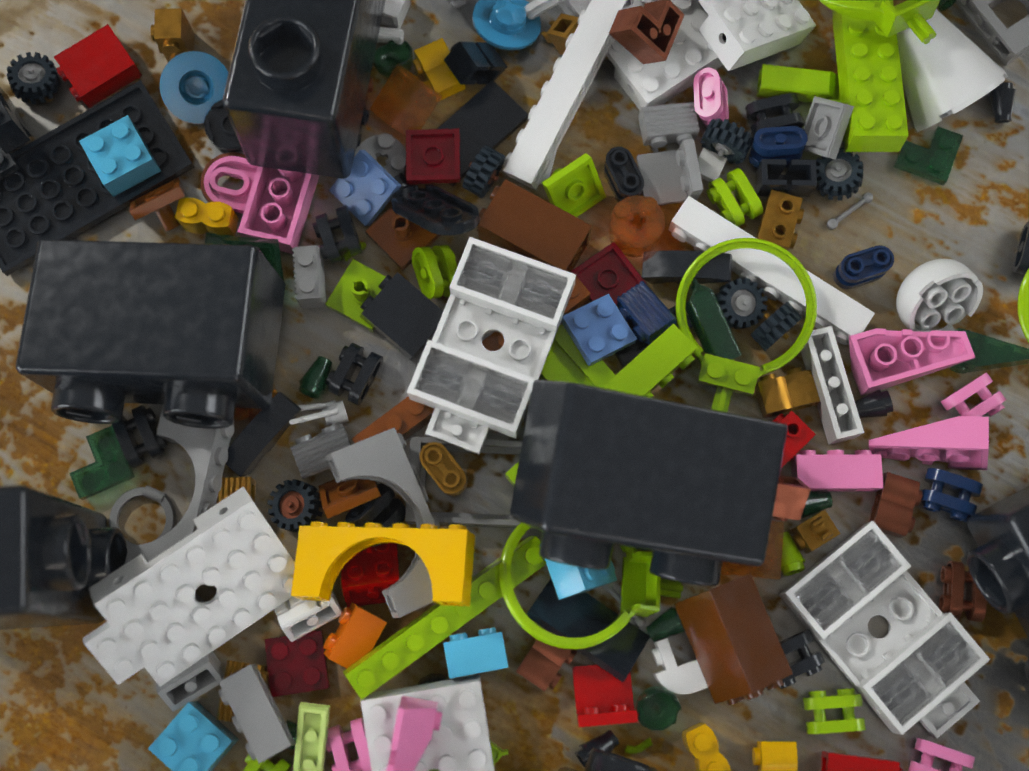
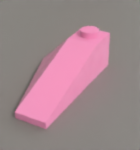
[849,328,975,396]
[869,414,989,470]
[387,696,442,771]

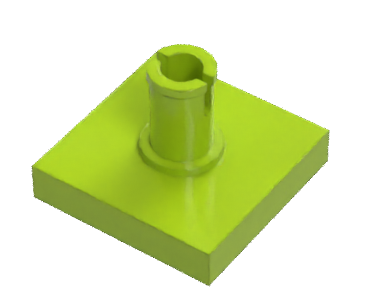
[542,153,606,217]
[325,259,386,332]

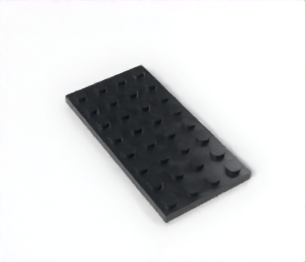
[0,80,194,276]

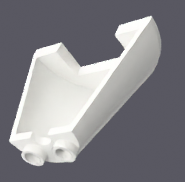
[897,9,1008,132]

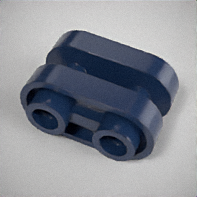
[748,126,808,168]
[833,245,894,289]
[920,468,983,522]

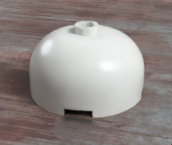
[896,259,983,332]

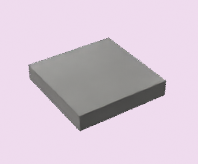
[803,96,854,160]

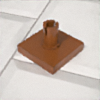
[129,178,185,231]
[365,207,441,271]
[318,479,381,519]

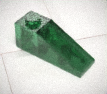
[950,328,1029,374]

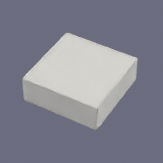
[698,148,727,182]

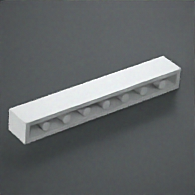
[503,0,634,190]
[668,196,875,345]

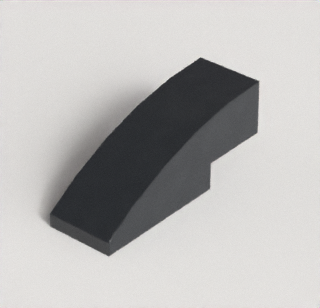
[642,250,732,285]
[226,392,302,477]

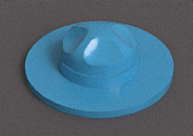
[472,0,541,50]
[160,51,229,124]

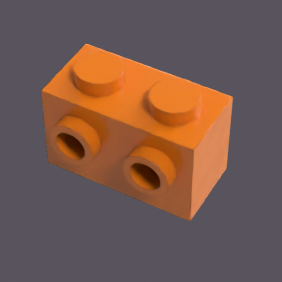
[324,602,387,668]

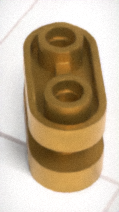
[419,442,467,496]

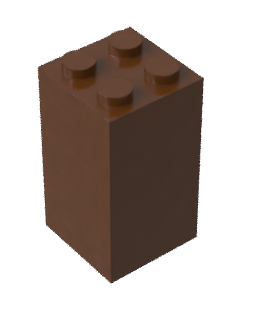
[477,179,592,272]
[674,573,793,706]

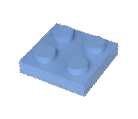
[329,150,401,226]
[561,294,637,366]

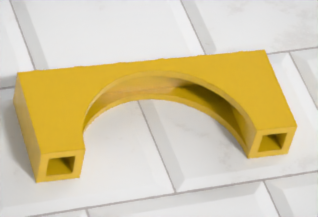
[291,521,476,606]

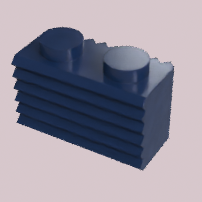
[617,281,677,345]

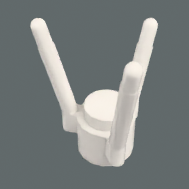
[289,400,349,439]

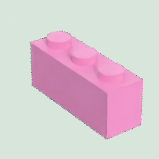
[791,450,883,492]

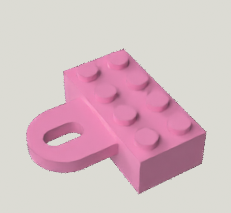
[204,156,320,254]

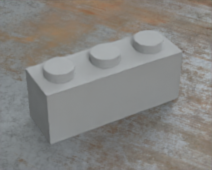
[218,664,296,763]

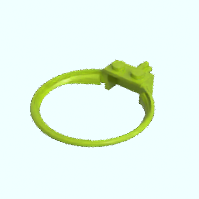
[819,0,940,44]
[676,238,817,413]
[499,523,684,650]

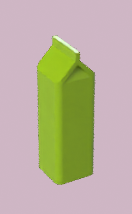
[756,64,840,103]

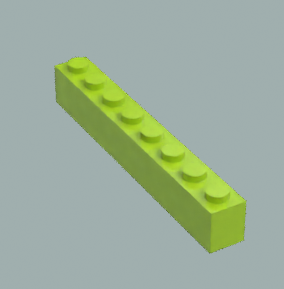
[505,324,697,486]
[343,536,546,700]

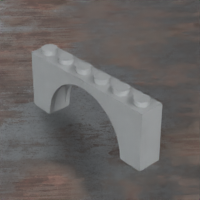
[125,408,235,564]
[326,427,440,618]

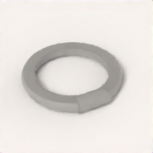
[109,485,176,550]

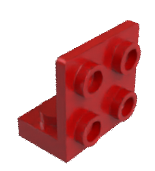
[341,543,400,608]
[572,665,638,727]

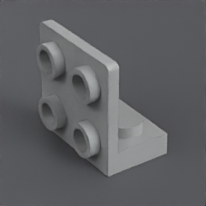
[636,138,704,207]

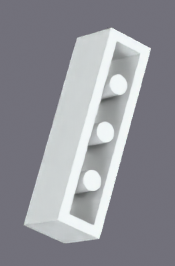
[801,326,864,445]

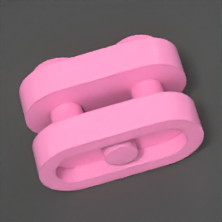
[693,68,729,128]
[941,372,1006,416]
[326,717,372,771]
[908,738,975,771]

